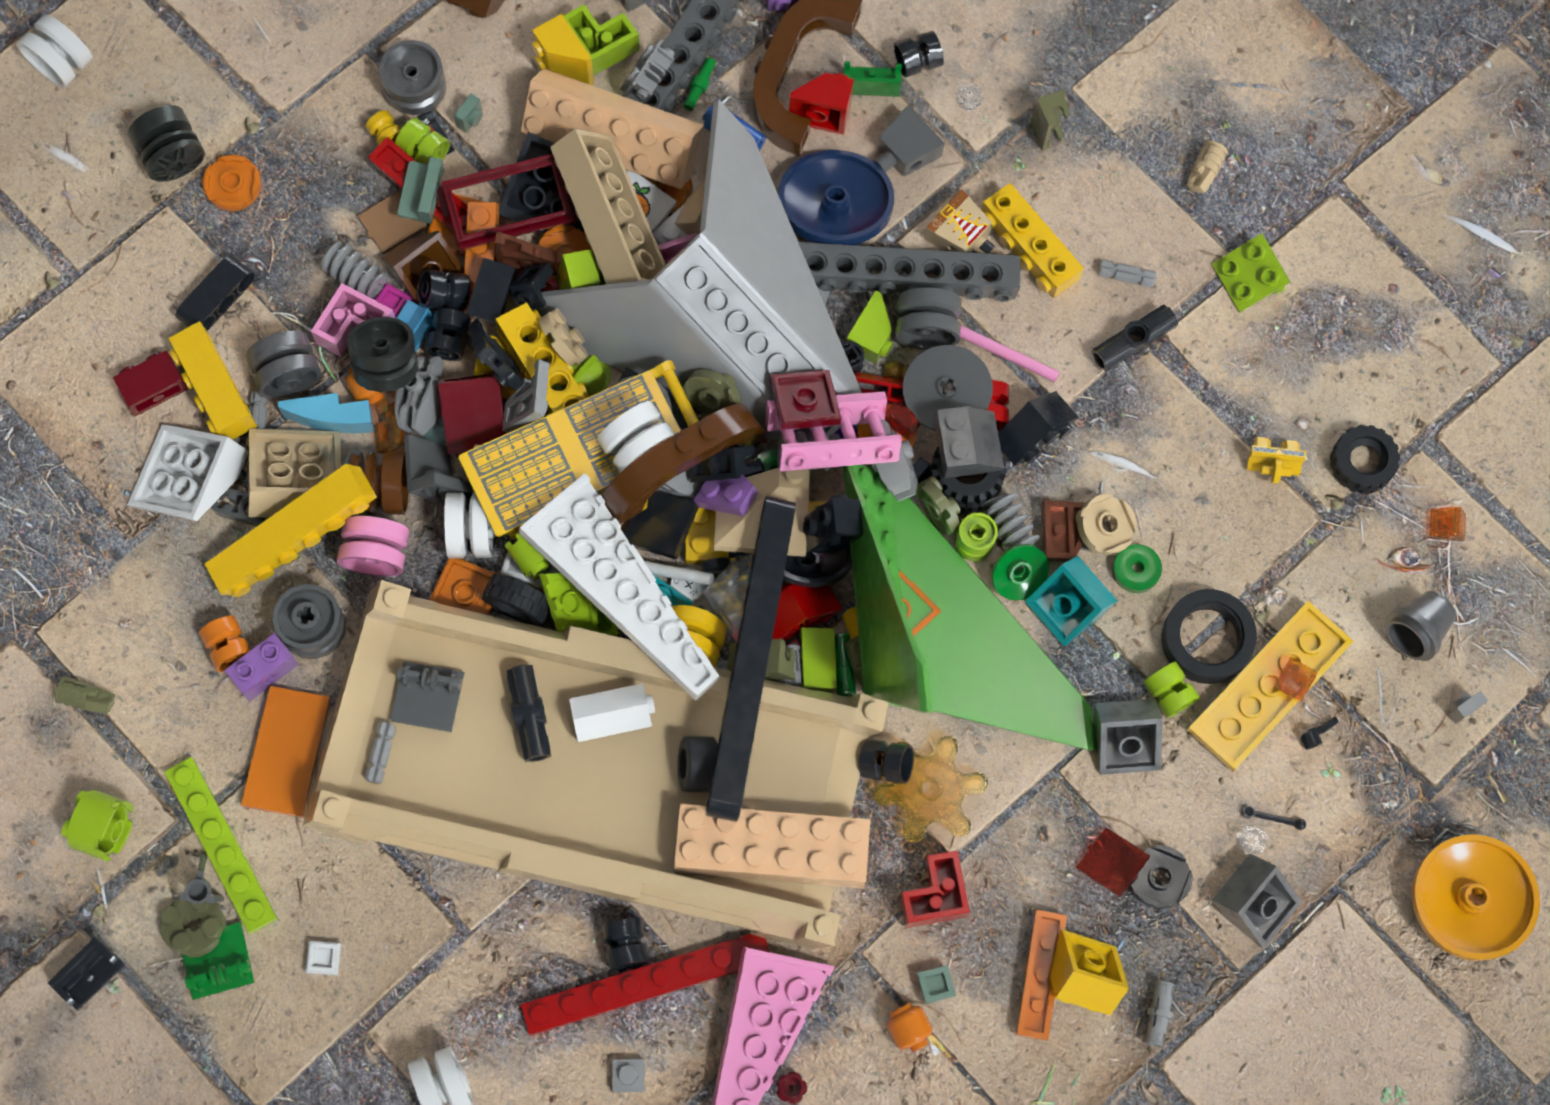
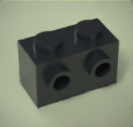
[803,495,864,554]

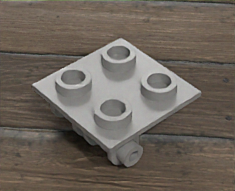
[620,39,675,100]

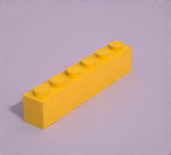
[205,464,377,597]

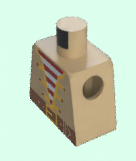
[924,189,997,254]

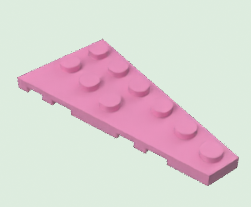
[712,947,835,1105]

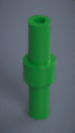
[683,57,716,111]

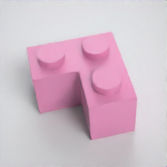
[311,283,395,357]

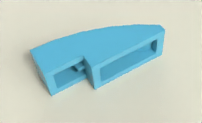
[278,393,375,434]

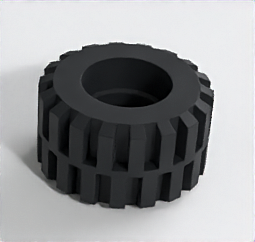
[929,447,1007,513]

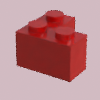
[772,583,842,641]
[900,850,970,929]

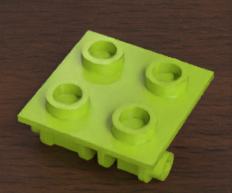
[1212,233,1291,313]

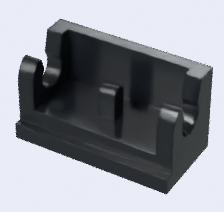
[466,258,517,326]
[689,445,755,483]
[47,937,125,1011]

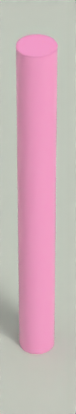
[960,325,1060,382]

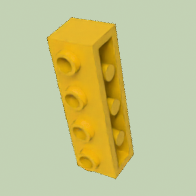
[981,183,1084,299]
[168,321,258,440]

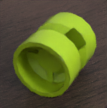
[395,117,450,164]
[955,513,998,562]
[1143,661,1200,719]

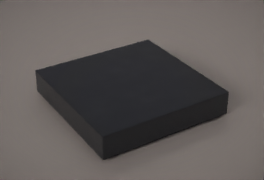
[624,491,699,560]

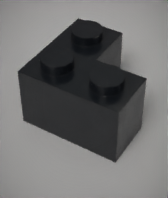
[998,391,1079,466]

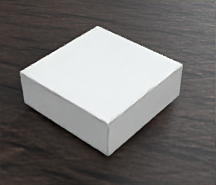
[305,941,342,976]

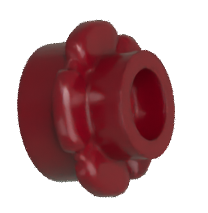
[776,1072,808,1104]

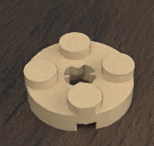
[539,308,589,367]
[1075,494,1137,555]

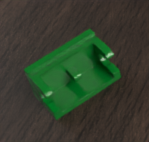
[843,61,902,97]

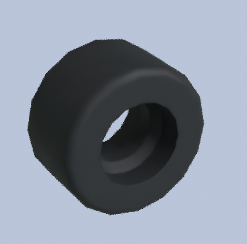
[677,736,718,793]

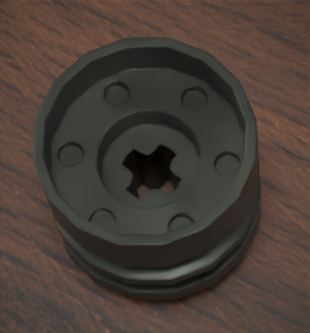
[128,105,205,182]

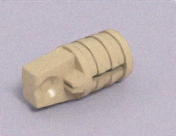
[1187,140,1228,193]

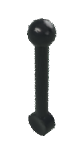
[1242,806,1306,830]

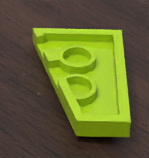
[539,573,598,632]

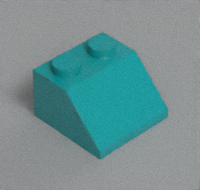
[1025,556,1118,647]

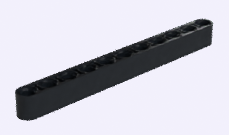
[705,496,796,822]

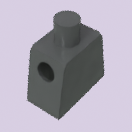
[873,105,945,176]

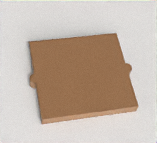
[357,190,426,254]

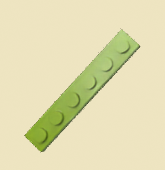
[164,757,278,935]

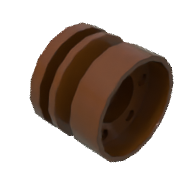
[350,451,409,515]

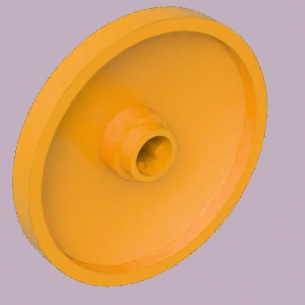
[1412,834,1540,961]

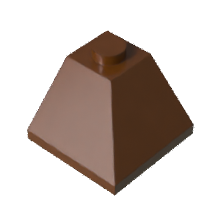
[381,231,465,309]

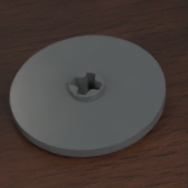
[903,345,992,431]

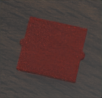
[1076,827,1150,897]

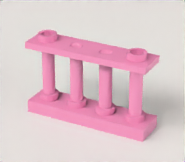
[765,392,902,471]

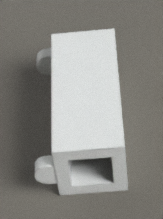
[569,683,655,742]

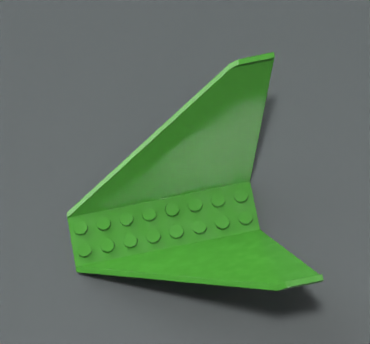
[843,465,1097,751]

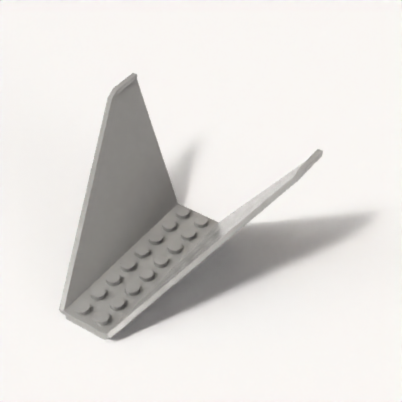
[510,98,862,442]

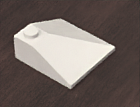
[127,424,249,522]

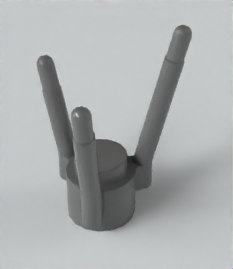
[172,851,224,904]

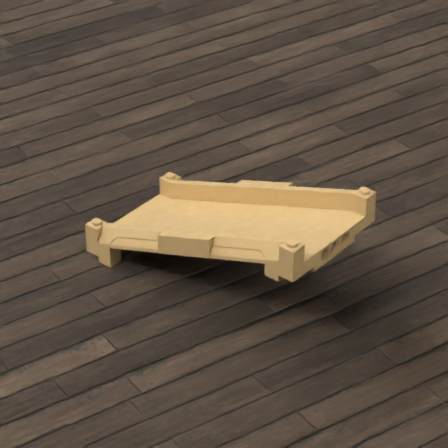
[302,580,889,950]

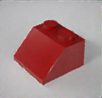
[789,73,854,135]

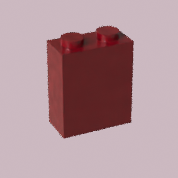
[438,373,507,458]

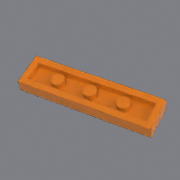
[463,202,499,320]
[1016,910,1067,1041]

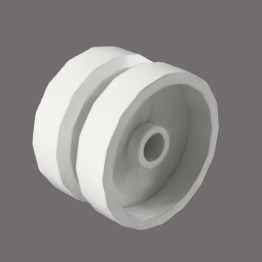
[16,14,93,88]
[597,401,675,473]
[444,492,494,559]
[408,1046,474,1105]

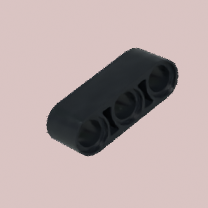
[175,255,255,331]

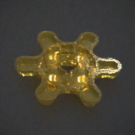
[874,735,988,843]

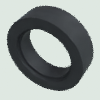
[1161,589,1257,684]

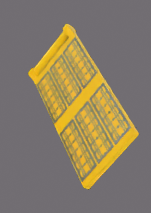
[458,360,699,537]

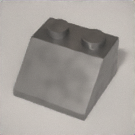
[935,406,1004,478]
[1094,699,1163,775]
[1212,853,1302,949]

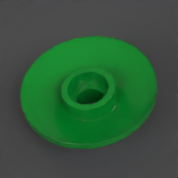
[992,544,1049,601]

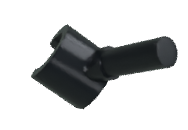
[1301,717,1339,750]

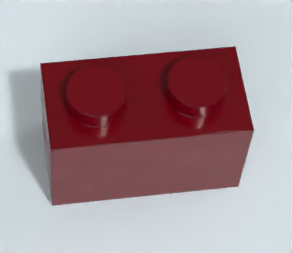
[113,350,188,416]

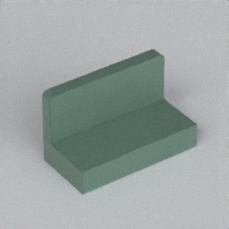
[397,157,444,223]

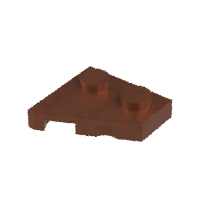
[495,232,557,275]
[1041,500,1086,562]

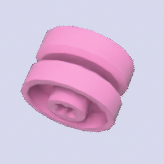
[337,516,409,577]

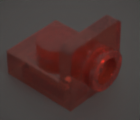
[885,401,921,440]

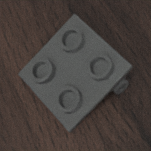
[390,661,465,732]

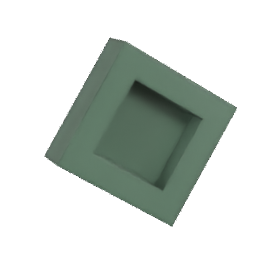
[454,93,483,133]
[916,965,956,1005]

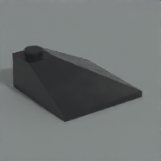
[499,132,584,234]

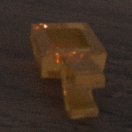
[373,399,404,454]

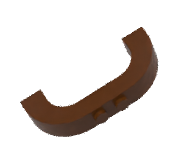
[753,0,863,157]
[602,404,765,524]

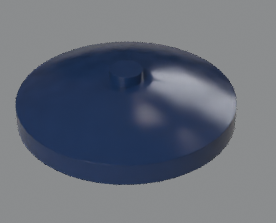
[778,150,894,245]

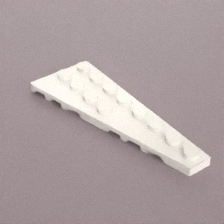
[519,473,719,701]

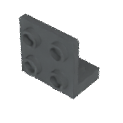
[404,435,474,503]

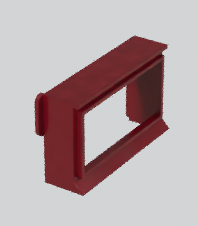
[437,154,577,254]

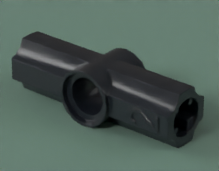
[1091,304,1178,372]
[506,665,551,762]

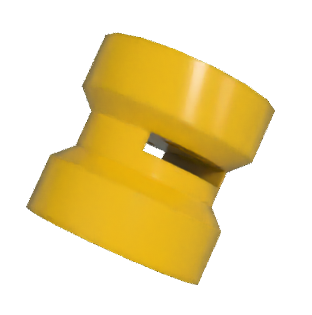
[365,110,402,146]

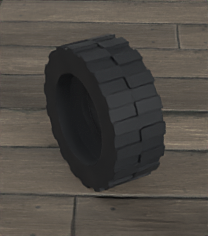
[1330,425,1400,494]
[481,574,550,627]

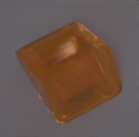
[1429,507,1466,542]
[1274,657,1317,702]

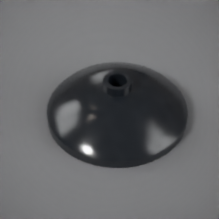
[783,544,853,587]

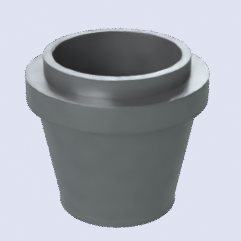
[1385,591,1456,661]

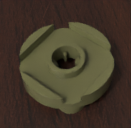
[683,368,741,419]
[915,476,961,535]
[160,900,226,958]

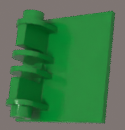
[182,922,255,1000]

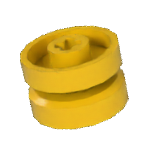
[671,605,727,668]

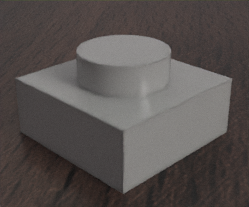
[1449,691,1488,724]
[612,1059,645,1093]

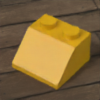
[531,13,594,85]
[1050,929,1129,1016]

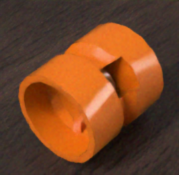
[199,615,251,672]

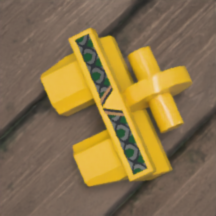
[1246,437,1306,484]

